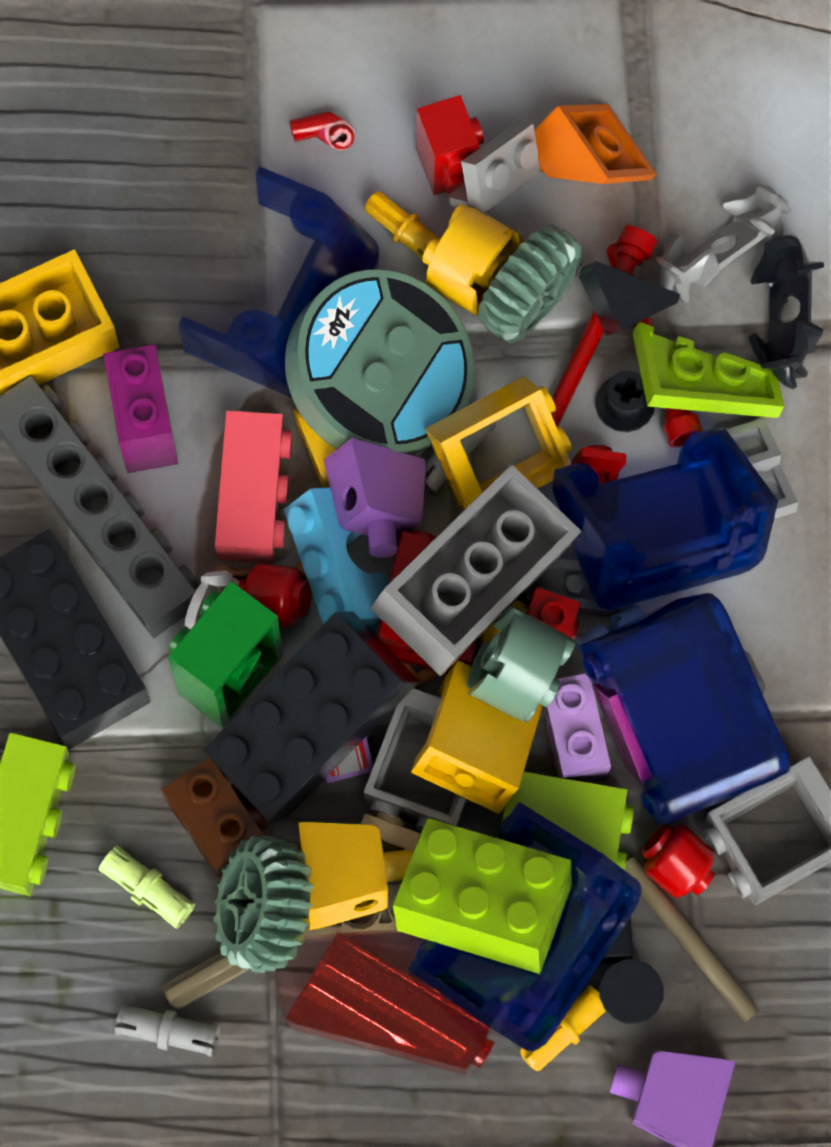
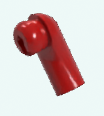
[289,111,355,151]

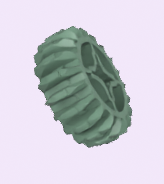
[478,224,584,344]
[213,835,314,973]

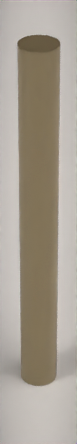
[624,856,760,1023]

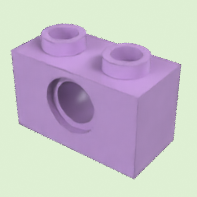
[542,673,611,783]

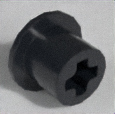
[595,371,655,433]
[599,959,664,1024]

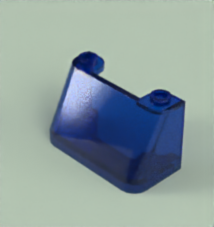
[552,426,778,610]
[580,593,790,824]
[407,802,642,1051]

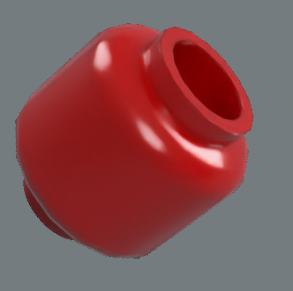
[239,564,311,628]
[641,824,715,898]

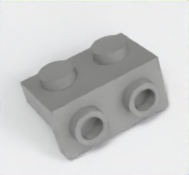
[449,120,540,213]

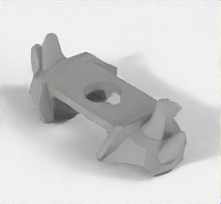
[655,185,790,303]

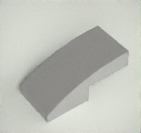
[719,417,798,526]

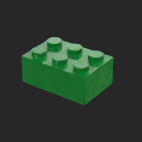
[168,581,283,728]

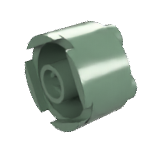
[466,606,575,723]

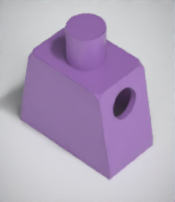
[324,438,426,558]
[609,1051,735,1147]

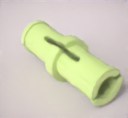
[99,845,196,929]

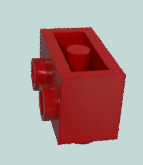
[416,95,484,195]

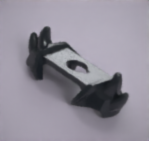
[749,235,824,389]

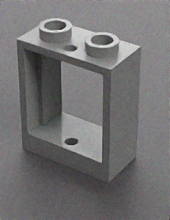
[363,688,468,832]
[703,756,831,906]

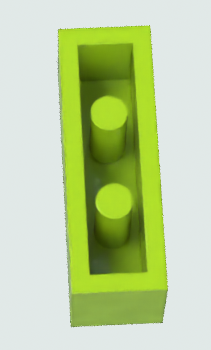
[0,733,76,897]

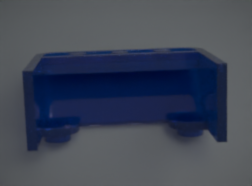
[179,166,379,398]

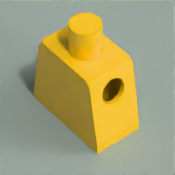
[298,822,413,930]

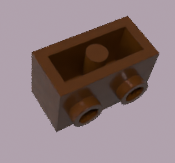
[161,758,269,878]

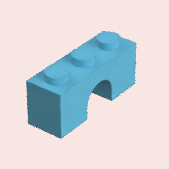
[283,487,388,632]

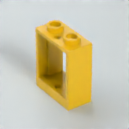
[425,376,574,511]

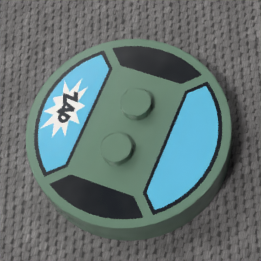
[285,269,475,455]

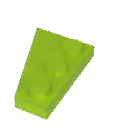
[632,322,785,418]

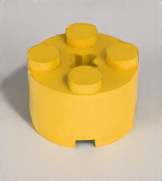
[422,204,525,316]

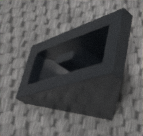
[579,261,681,336]

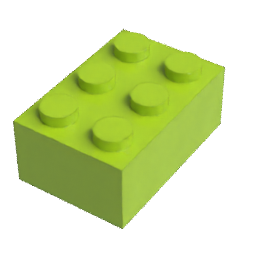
[393,818,572,974]

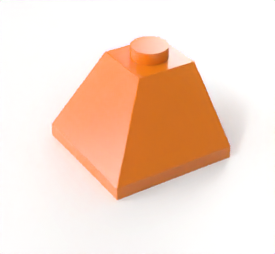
[534,104,657,184]

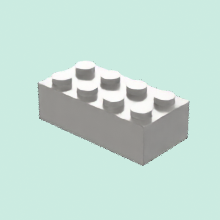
[370,464,582,676]

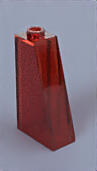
[285,933,495,1075]

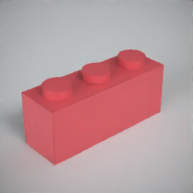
[215,411,292,563]

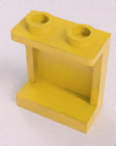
[410,660,543,814]

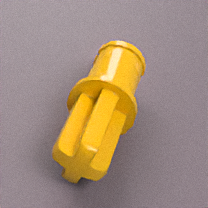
[364,191,441,266]
[519,985,606,1071]

